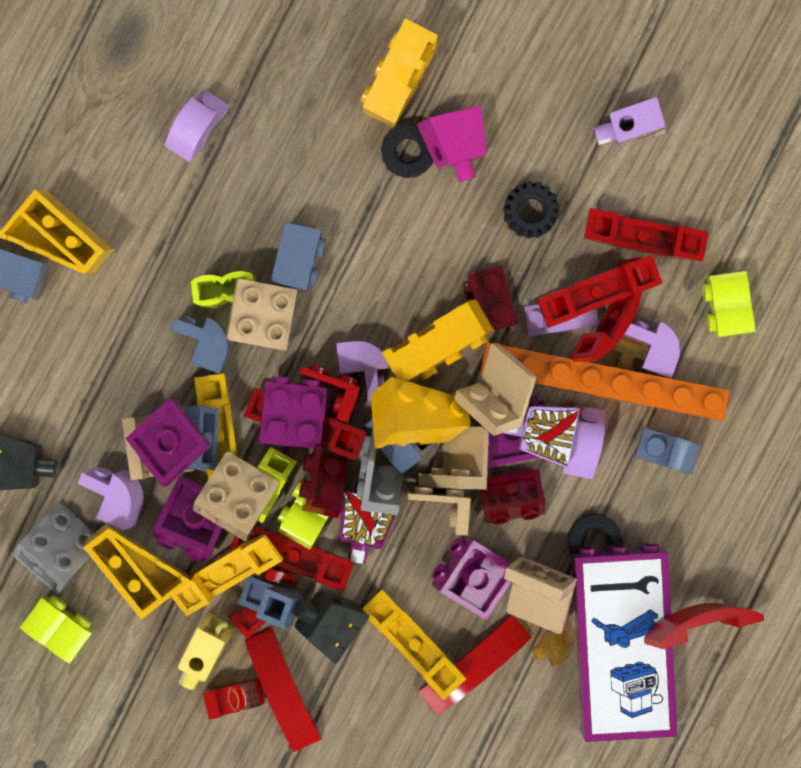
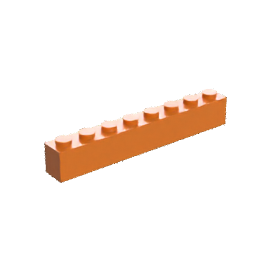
[480,342,730,421]

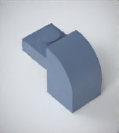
[170,316,231,374]
[634,428,701,475]
[239,575,302,629]

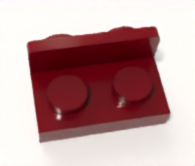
[463,265,518,331]
[299,444,348,519]
[480,469,545,525]

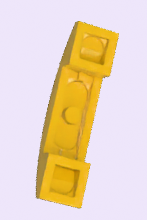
[194,373,238,480]
[171,534,283,617]
[362,590,467,700]

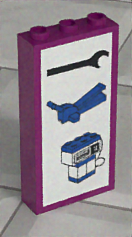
[572,544,678,742]

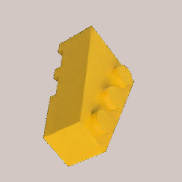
[371,377,471,449]

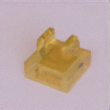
[613,338,648,370]
[531,630,569,667]

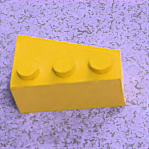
[360,18,438,128]
[0,189,114,274]
[381,299,494,382]
[83,523,191,620]

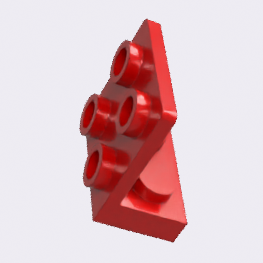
[299,364,362,424]

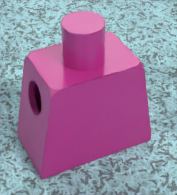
[417,105,487,182]

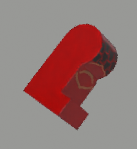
[203,678,265,720]

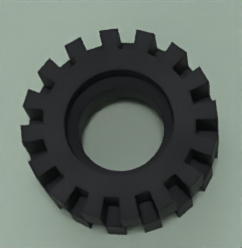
[503,181,560,239]

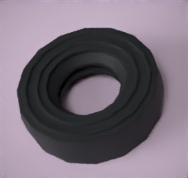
[381,123,433,178]
[567,513,623,555]

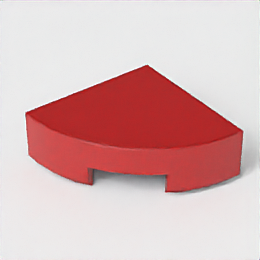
[265,566,299,586]
[227,607,266,639]

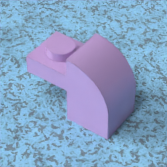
[164,89,229,163]
[524,304,599,337]
[623,319,680,379]
[336,341,389,402]
[562,404,605,479]
[78,467,144,531]

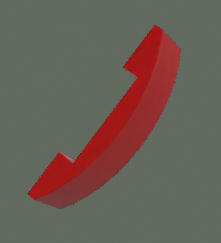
[583,208,708,262]
[537,255,663,328]
[570,257,642,362]
[244,388,368,461]
[230,525,355,592]
[644,603,764,649]
[418,615,531,715]
[244,627,322,752]

